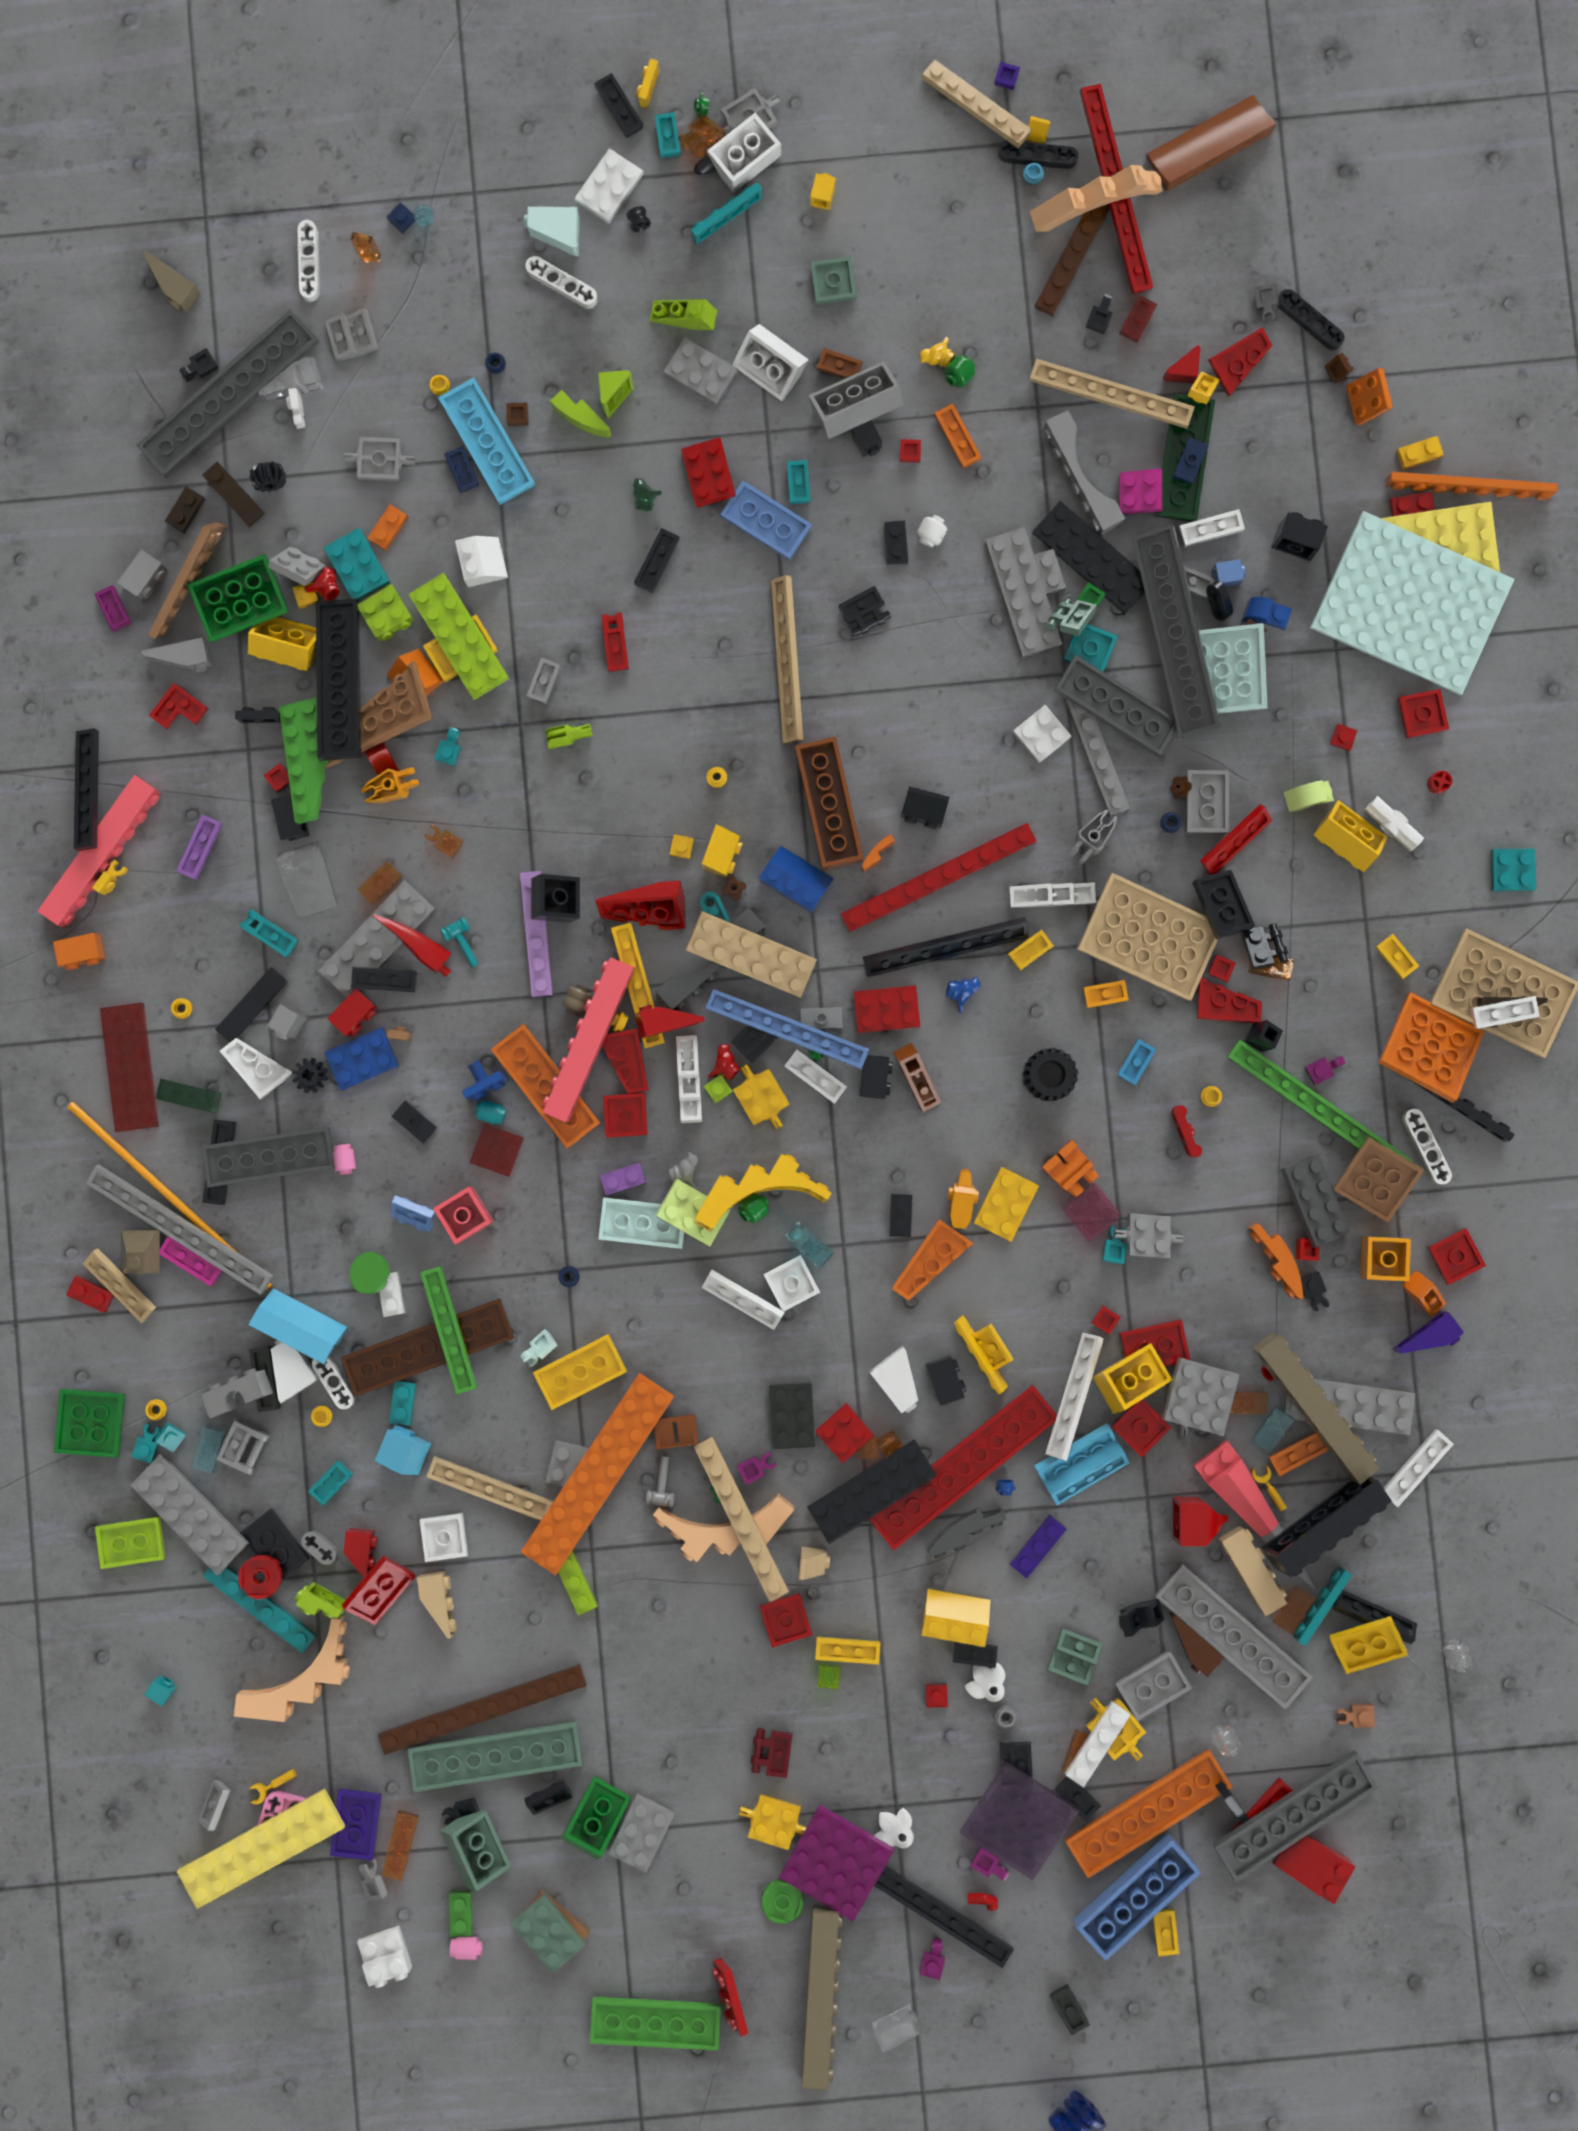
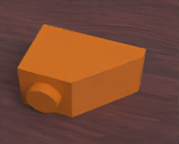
[1402,1270,1447,1318]

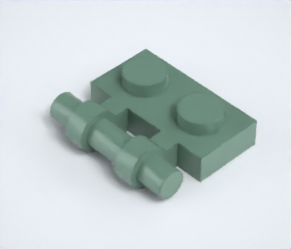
[1046,599,1097,636]

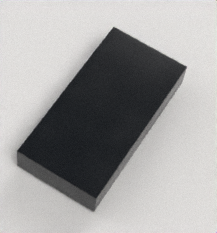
[1215,1782,1249,1824]

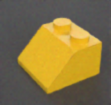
[702,824,743,878]

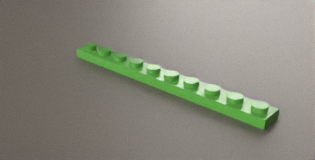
[1227,1040,1413,1162]

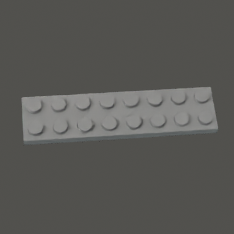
[1154,1563,1313,1710]

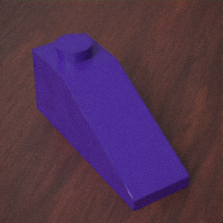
[1392,1311,1464,1354]

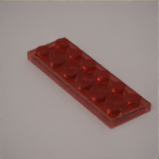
[100,1003,159,1132]

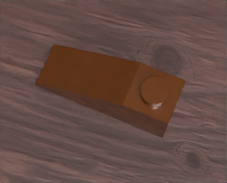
[1169,1611,1224,1677]

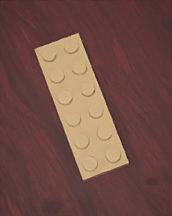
[685,911,817,998]

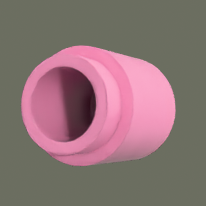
[332,1144,356,1175]
[450,1937,483,1960]

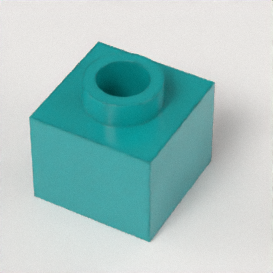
[144,1675,177,1706]

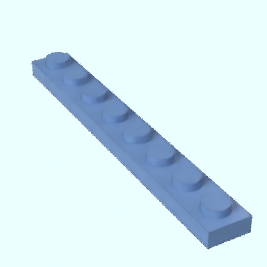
[705,989,870,1070]

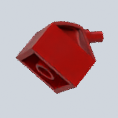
[1173,1496,1228,1546]

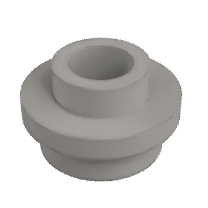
[995,1706,1017,1728]

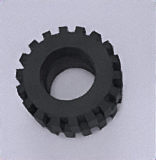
[1023,1048,1078,1101]

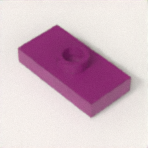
[94,585,132,632]

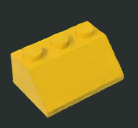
[248,617,316,671]
[1313,800,1388,872]
[920,1588,990,1647]

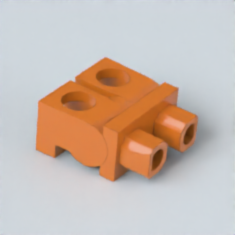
[1041,1140,1099,1198]

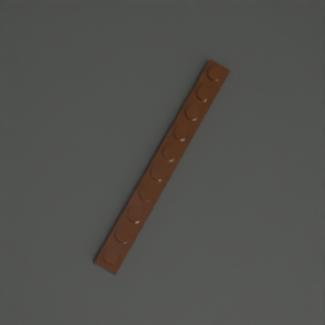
[378,1664,587,1755]

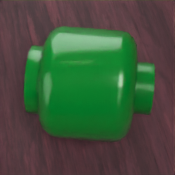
[945,355,975,388]
[737,1193,769,1223]

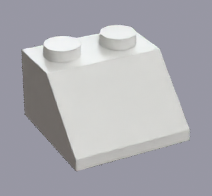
[455,536,508,587]

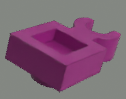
[737,1452,777,1485]

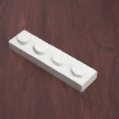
[701,1270,785,1330]
[1384,1429,1454,1507]
[1065,1701,1131,1787]

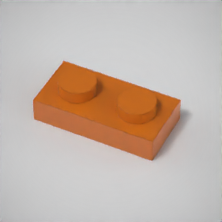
[367,504,408,551]

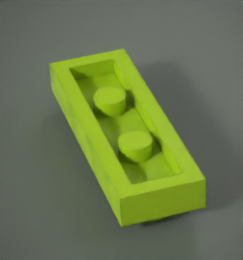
[558,1550,598,1616]

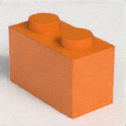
[53,933,106,970]

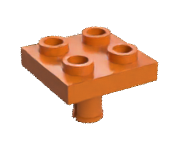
[1346,368,1393,425]

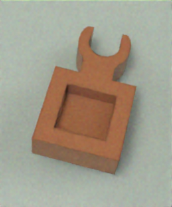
[1336,1703,1375,1728]

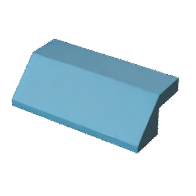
[249,1288,348,1364]
[1034,1423,1129,1505]

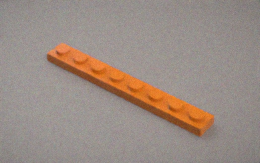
[1386,472,1558,500]

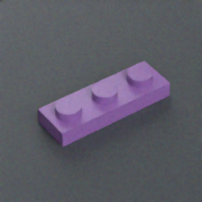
[176,814,223,880]

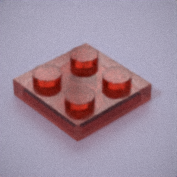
[470,1123,524,1177]

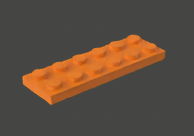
[490,1024,600,1149]

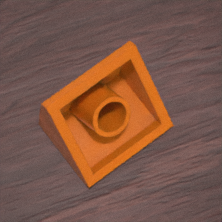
[387,649,444,696]

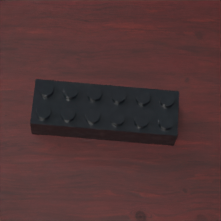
[1261,1477,1392,1578]

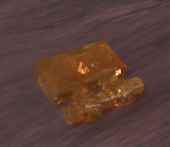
[678,114,727,158]

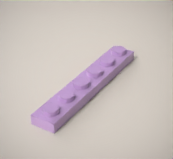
[520,871,553,997]

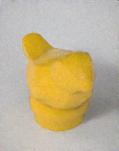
[919,337,956,368]

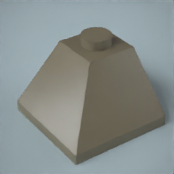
[121,1230,160,1274]

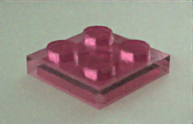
[1062,1183,1122,1242]

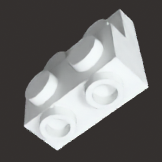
[357,1925,412,1988]

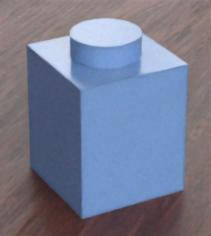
[1212,559,1246,587]

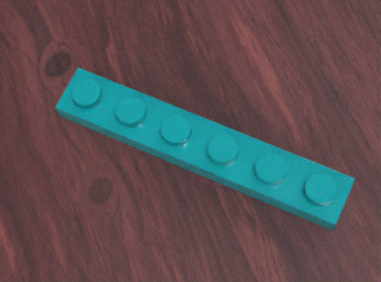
[202,1566,317,1654]

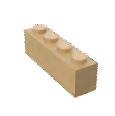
[1218,1525,1287,1617]

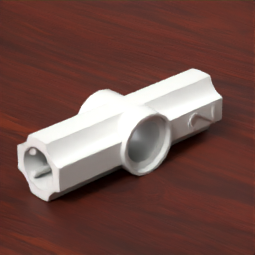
[1364,796,1424,852]

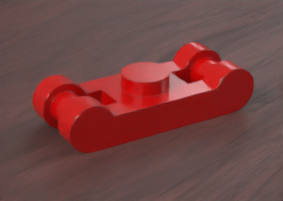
[1171,1105,1202,1157]

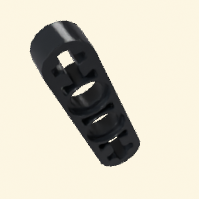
[998,140,1079,169]
[1277,289,1345,350]

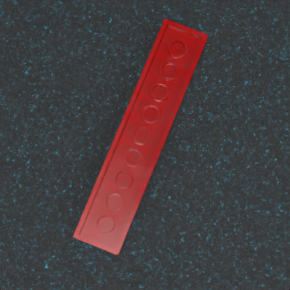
[869,1384,1057,1551]

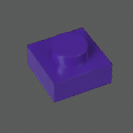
[994,62,1020,90]

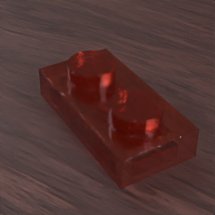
[1119,295,1157,343]

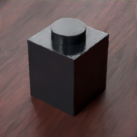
[852,420,882,457]
[1245,1020,1283,1052]

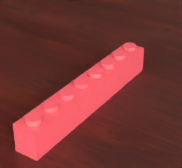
[37,775,161,928]
[542,957,635,1123]

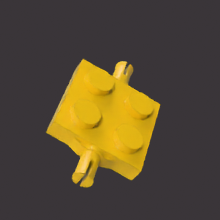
[733,1064,790,1130]
[1085,1697,1146,1761]
[738,1793,806,1850]

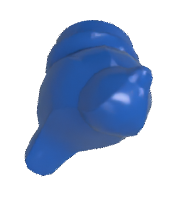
[946,976,981,1013]

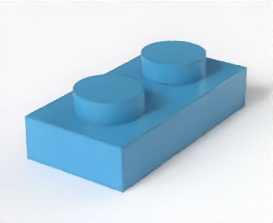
[1117,1039,1157,1086]

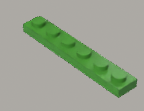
[420,1266,478,1395]

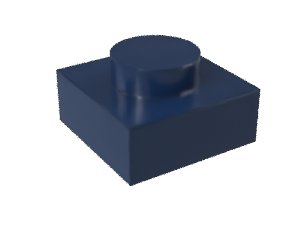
[387,202,417,234]

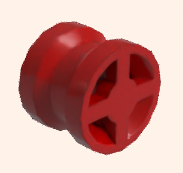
[1427,770,1453,794]

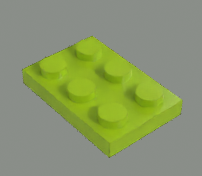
[95,1516,166,1569]

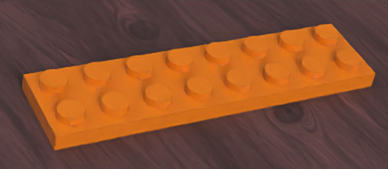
[1064,1748,1233,1878]

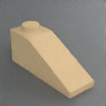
[799,1546,830,1580]

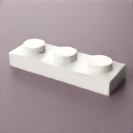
[1178,509,1245,547]
[1470,996,1540,1029]
[784,1049,847,1104]

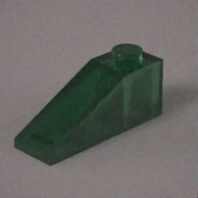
[155,1078,222,1113]

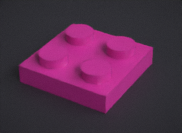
[1120,468,1162,515]

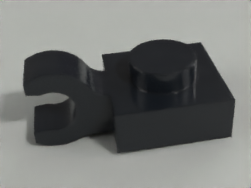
[1085,294,1113,335]
[179,348,218,382]

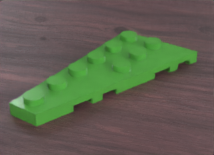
[279,697,329,824]

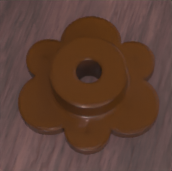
[1170,776,1192,799]

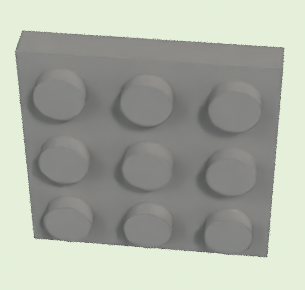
[1162,1357,1240,1436]

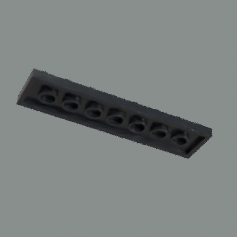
[316,598,361,761]

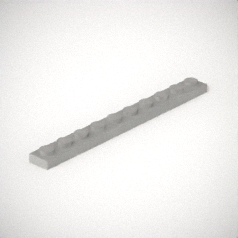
[86,1165,273,1295]

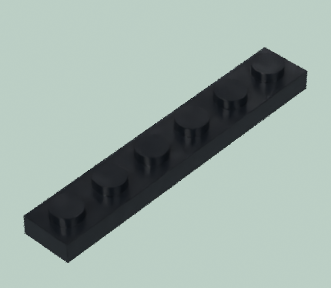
[74,728,99,851]
[1405,1077,1515,1142]

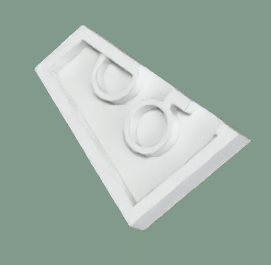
[220,1038,293,1100]

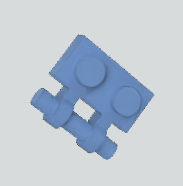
[391,1196,434,1233]

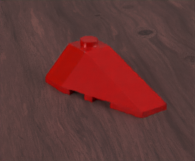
[596,881,686,930]

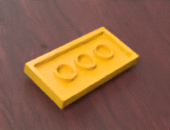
[533,1333,627,1410]

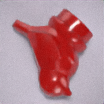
[304,567,340,601]
[708,1044,741,1081]

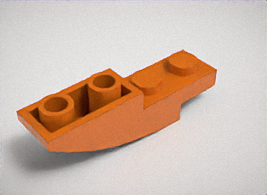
[1248,1223,1303,1300]

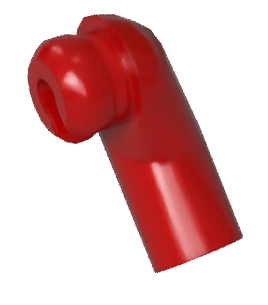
[967,1893,999,1911]

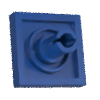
[462,1060,508,1101]

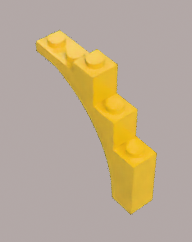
[693,1154,832,1232]

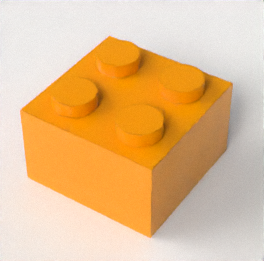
[1360,1236,1411,1281]

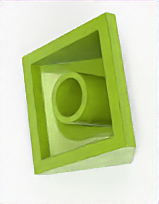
[598,370,634,419]

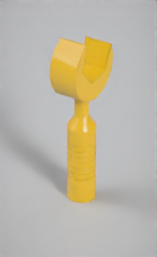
[1251,1465,1287,1512]
[248,1769,297,1804]

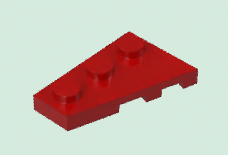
[1208,327,1273,397]
[602,1029,649,1094]

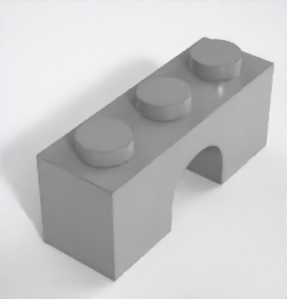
[201,1368,273,1418]

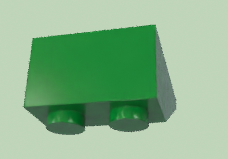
[560,1776,631,1859]

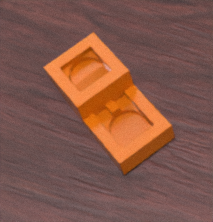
[861,834,895,873]

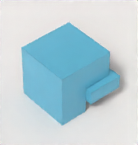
[375,1424,432,1475]

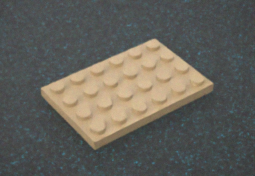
[1076,873,1218,1001]
[1430,928,1578,1059]

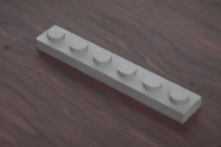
[1066,700,1130,817]

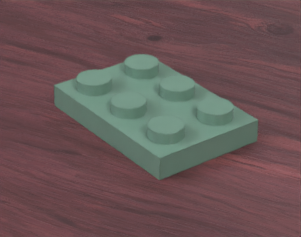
[511,1893,586,1974]

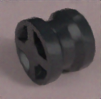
[626,206,651,232]

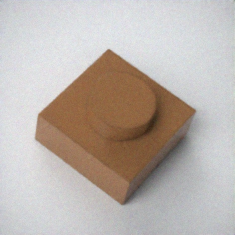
[387,1026,413,1042]

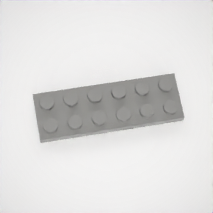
[985,527,1062,658]
[319,880,436,997]
[1282,1379,1415,1435]
[131,1454,249,1575]

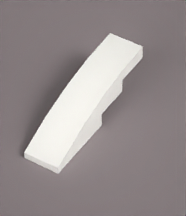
[1010,882,1096,908]
[676,1035,702,1123]

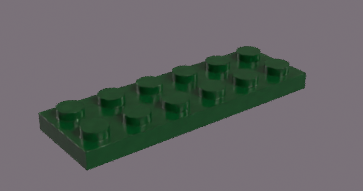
[1155,393,1215,522]

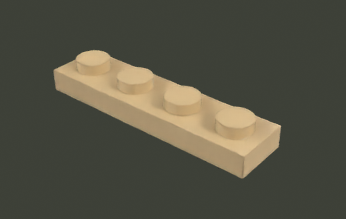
[83,1248,156,1323]

